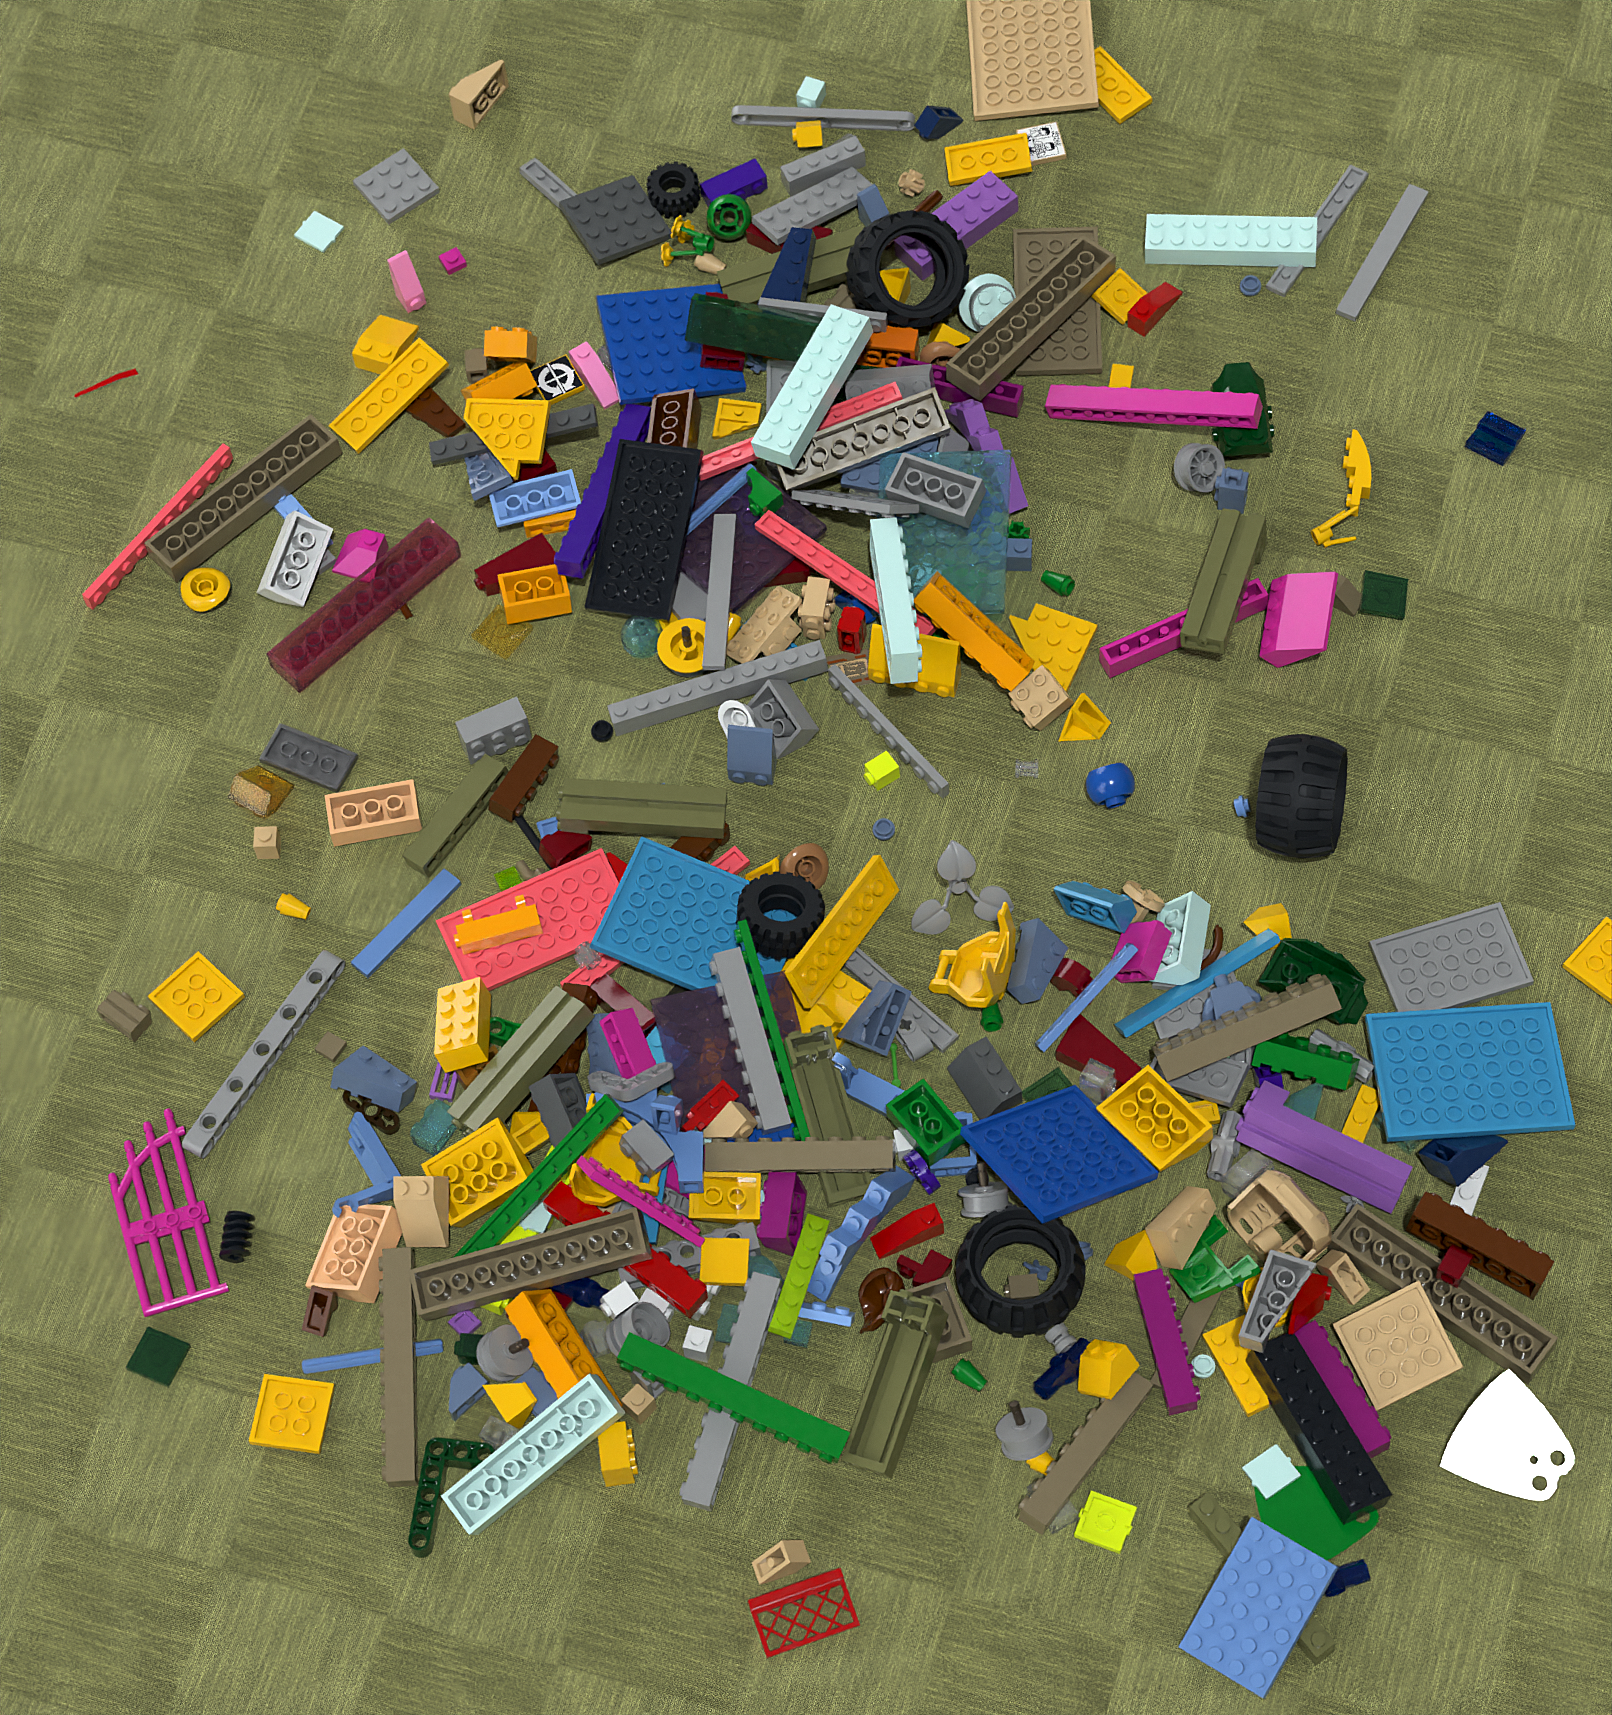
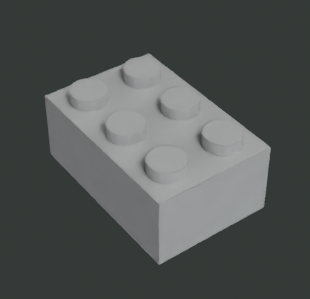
[455,697,532,764]

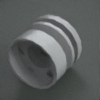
[606,1301,670,1357]

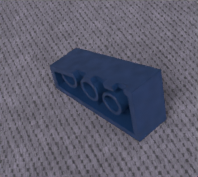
[757,227,816,309]

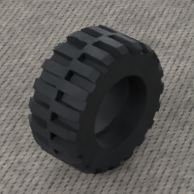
[736,871,825,959]

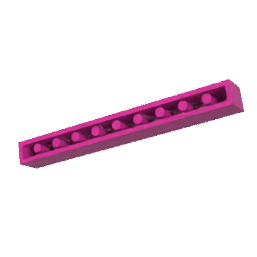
[1045,384,1263,428]

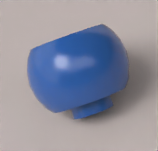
[1086,763,1135,808]

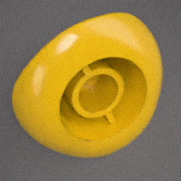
[181,567,230,612]

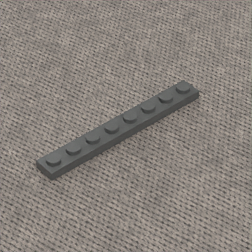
[429,404,598,465]

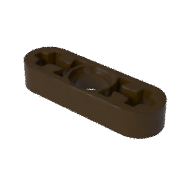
[343,1090,401,1135]

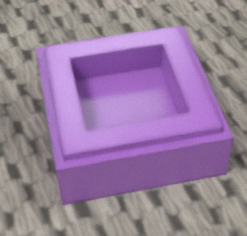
[448,1310,482,1341]

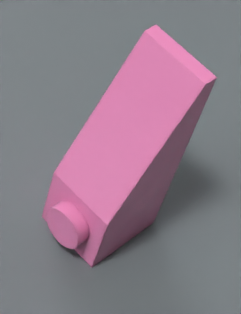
[387,250,426,313]
[569,341,619,410]

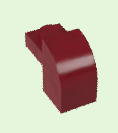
[1050,958,1093,1005]
[1436,1244,1475,1289]
[896,1249,953,1288]

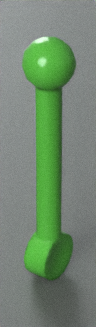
[890,1043,901,1088]

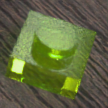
[493,866,522,892]

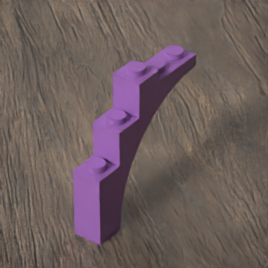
[944,399,1028,514]

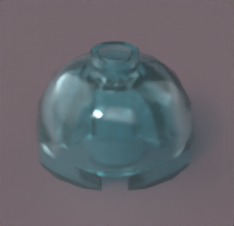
[620,616,663,659]

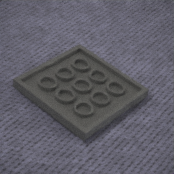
[559,175,672,265]

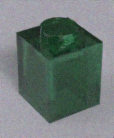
[454,1333,484,1365]

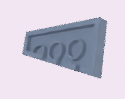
[464,452,513,501]

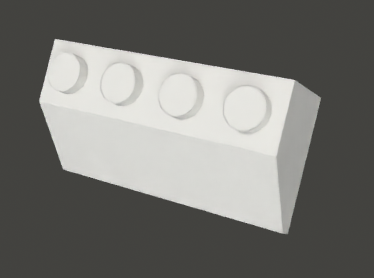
[257,510,333,607]

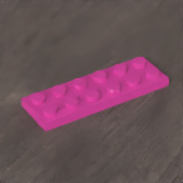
[576,1155,705,1247]

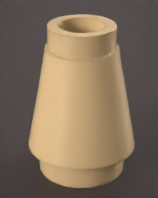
[694,252,727,275]

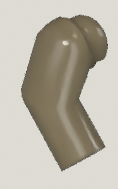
[515,860,546,881]

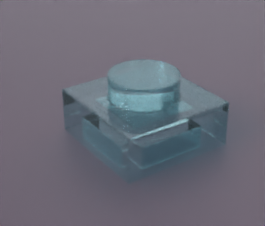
[783,1319,813,1348]

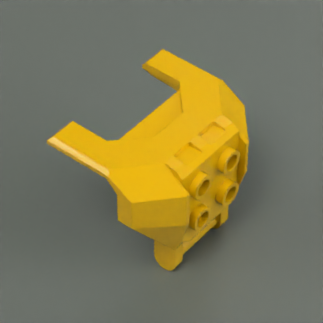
[929,902,1016,1008]
[569,1093,661,1207]

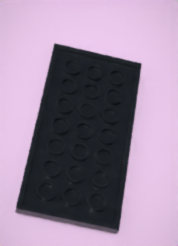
[584,439,704,622]

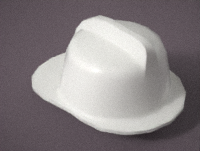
[718,700,755,737]

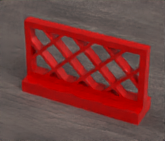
[747,1568,860,1659]

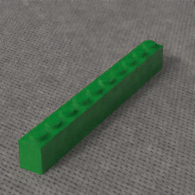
[616,1332,850,1464]

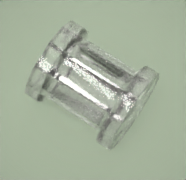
[1015,758,1039,779]

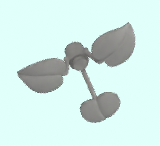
[911,840,1014,935]

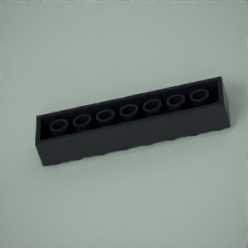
[1245,1333,1392,1525]

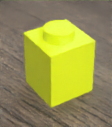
[864,751,900,791]

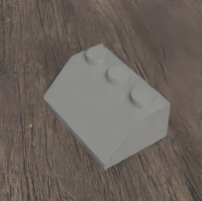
[747,679,819,759]

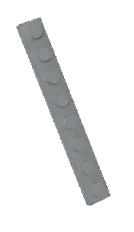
[828,664,949,799]

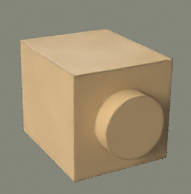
[253,826,281,859]
[621,1383,657,1425]

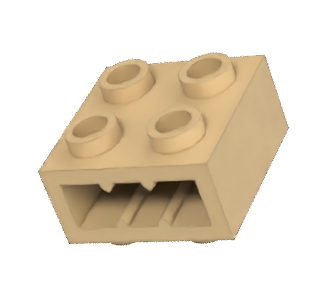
[798,577,836,640]
[1008,665,1075,731]

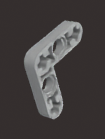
[587,1062,675,1102]

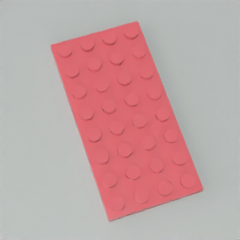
[436,848,619,991]

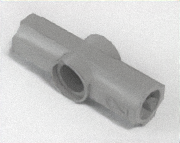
[1309,1029,1374,1083]
[1207,1111,1243,1182]

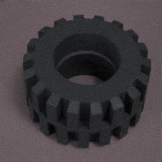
[647,161,701,219]

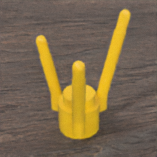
[1310,506,1359,548]

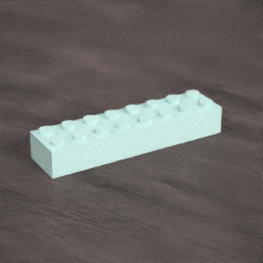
[1145,214,1317,267]
[751,305,873,469]
[870,517,922,684]
[441,1374,626,1535]

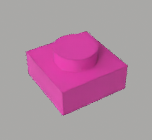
[438,247,467,275]

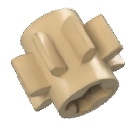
[899,169,925,197]

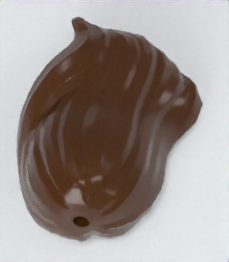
[858,1267,905,1334]

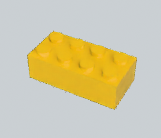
[434,977,491,1073]

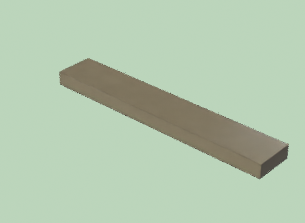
[1150,1267,1229,1390]

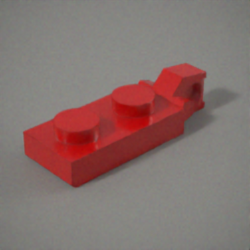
[681,1079,740,1132]

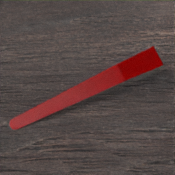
[74,368,138,397]

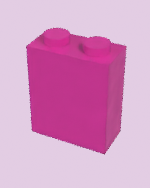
[1111,920,1172,983]

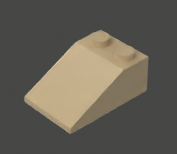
[449,60,509,129]
[393,1176,449,1247]

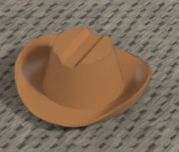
[920,341,961,367]
[780,843,829,889]

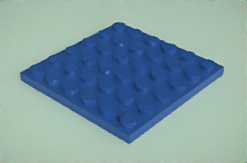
[596,284,746,405]
[960,1085,1159,1224]

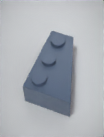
[1007,918,1068,1004]
[836,980,912,1056]
[586,1013,622,1077]
[330,1045,417,1112]

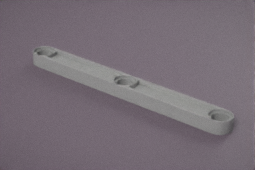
[731,105,915,131]

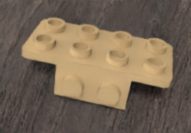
[726,586,802,664]

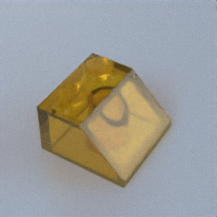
[227,765,295,817]

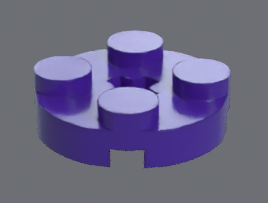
[902,1149,941,1195]

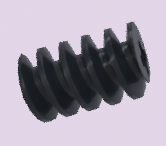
[219,1211,255,1263]

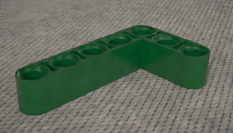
[408,1437,495,1558]

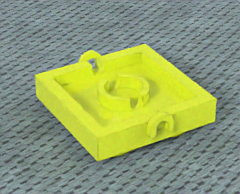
[1074,1490,1137,1554]

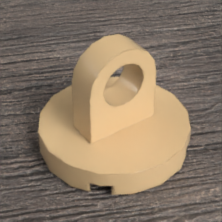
[1122,880,1165,923]

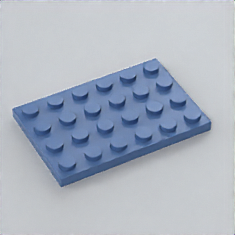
[1179,1517,1339,1699]

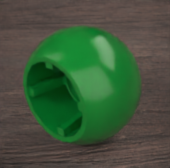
[706,194,752,240]

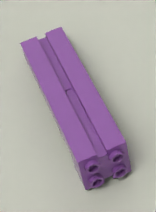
[1236,1080,1413,1214]

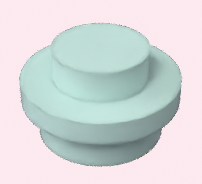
[1191,1354,1215,1378]

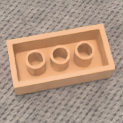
[325,779,422,846]

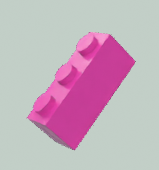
[599,1008,656,1079]

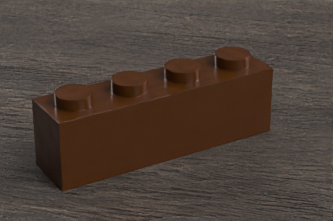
[488,734,560,823]
[670,822,731,862]

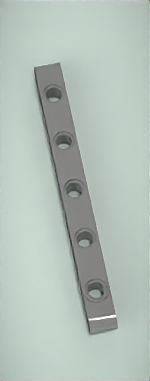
[182,950,345,1159]

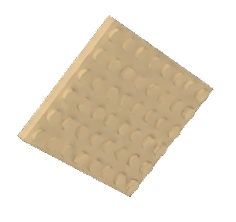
[966,0,1099,121]

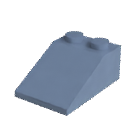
[727,725,777,786]

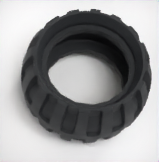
[1255,734,1348,858]
[956,1205,1086,1338]

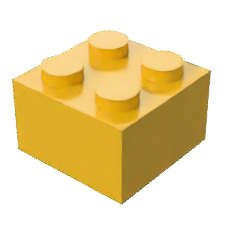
[598,1421,638,1487]

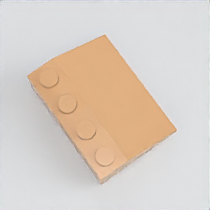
[305,1204,402,1303]

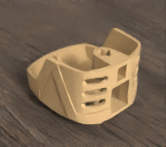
[1227,1170,1332,1264]

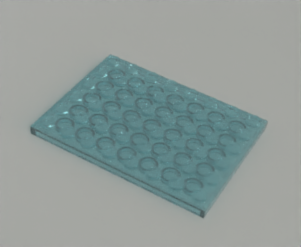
[872,450,1012,617]

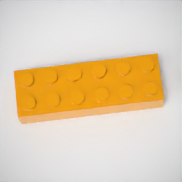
[914,571,1035,691]
[504,1289,623,1407]

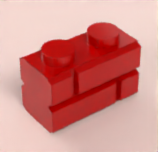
[837,606,867,655]

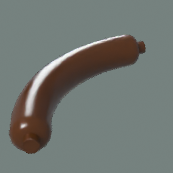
[1200,925,1224,971]

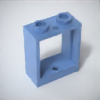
[930,1111,977,1177]

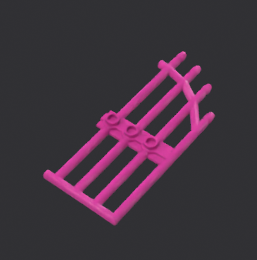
[108,1108,229,1317]

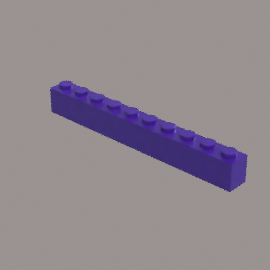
[554,404,651,578]

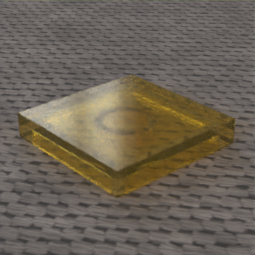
[471,604,533,660]

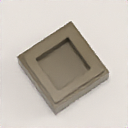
[314,1031,347,1063]

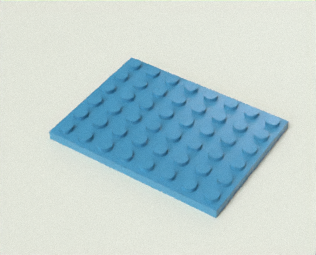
[590,836,798,1017]
[1365,1002,1575,1142]

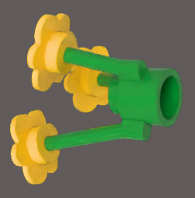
[661,215,715,267]

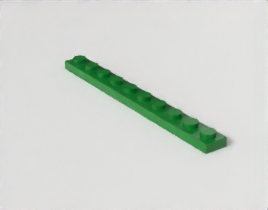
[733,920,810,1141]
[453,1094,624,1258]

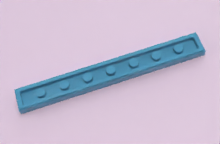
[1114,929,1281,1037]

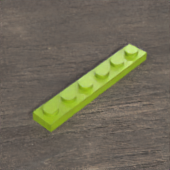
[768,1213,830,1339]

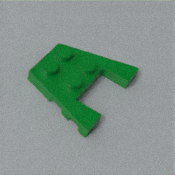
[1169,1215,1262,1303]

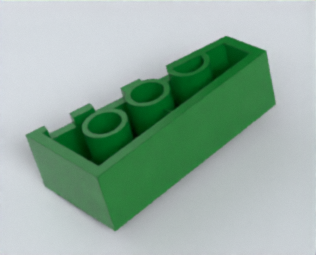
[1251,1032,1360,1090]

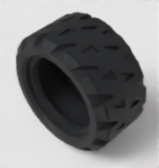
[846,210,969,328]

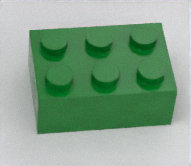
[886,1078,966,1167]

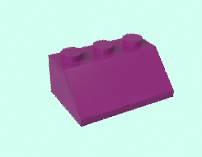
[757,1172,808,1256]

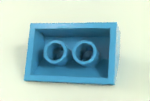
[1054,881,1137,933]

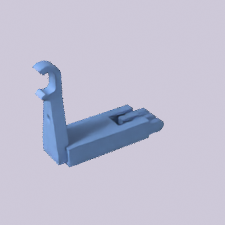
[832,1052,904,1118]
[332,1112,401,1218]

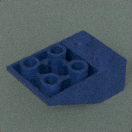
[1418,1135,1509,1187]

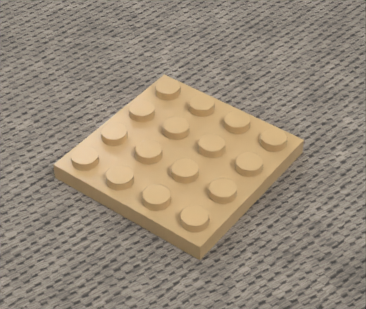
[1333,1280,1464,1412]

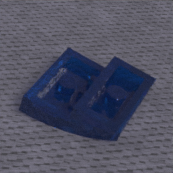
[1465,411,1526,466]

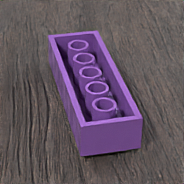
[894,171,1018,281]

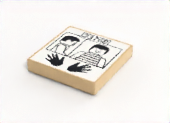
[1016,121,1066,166]

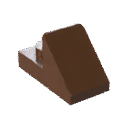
[301,1285,338,1337]

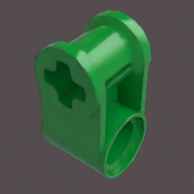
[489,1017,522,1047]

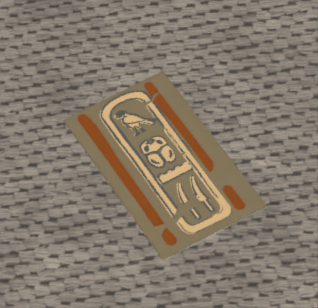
[826,648,876,686]

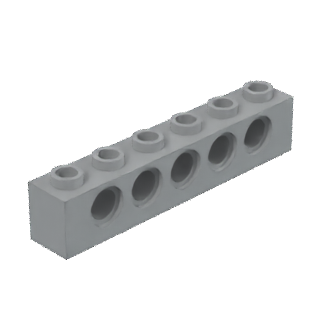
[618,1222,761,1290]

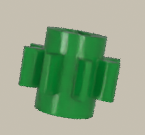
[1004,521,1030,539]

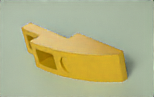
[1343,429,1371,517]

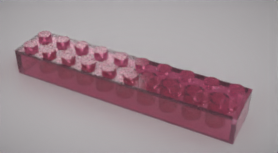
[266,517,461,693]

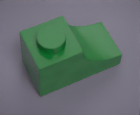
[746,467,784,517]

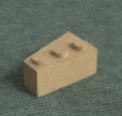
[1145,1186,1216,1270]

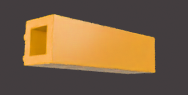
[453,894,543,955]

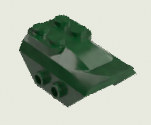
[1212,362,1274,456]
[1259,938,1368,1025]

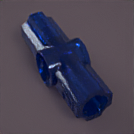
[549,1277,610,1311]
[1033,1338,1090,1400]
[1323,1559,1371,1597]

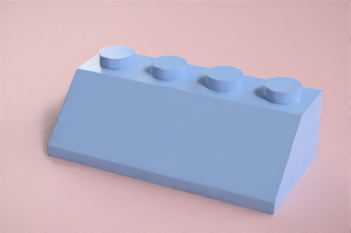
[489,469,581,527]

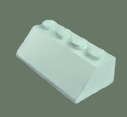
[1149,891,1211,985]

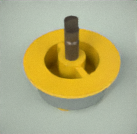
[657,618,707,677]

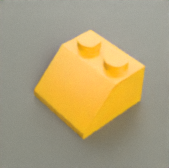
[1078,1339,1140,1400]

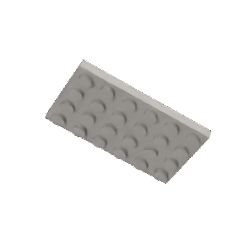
[1369,902,1534,1012]

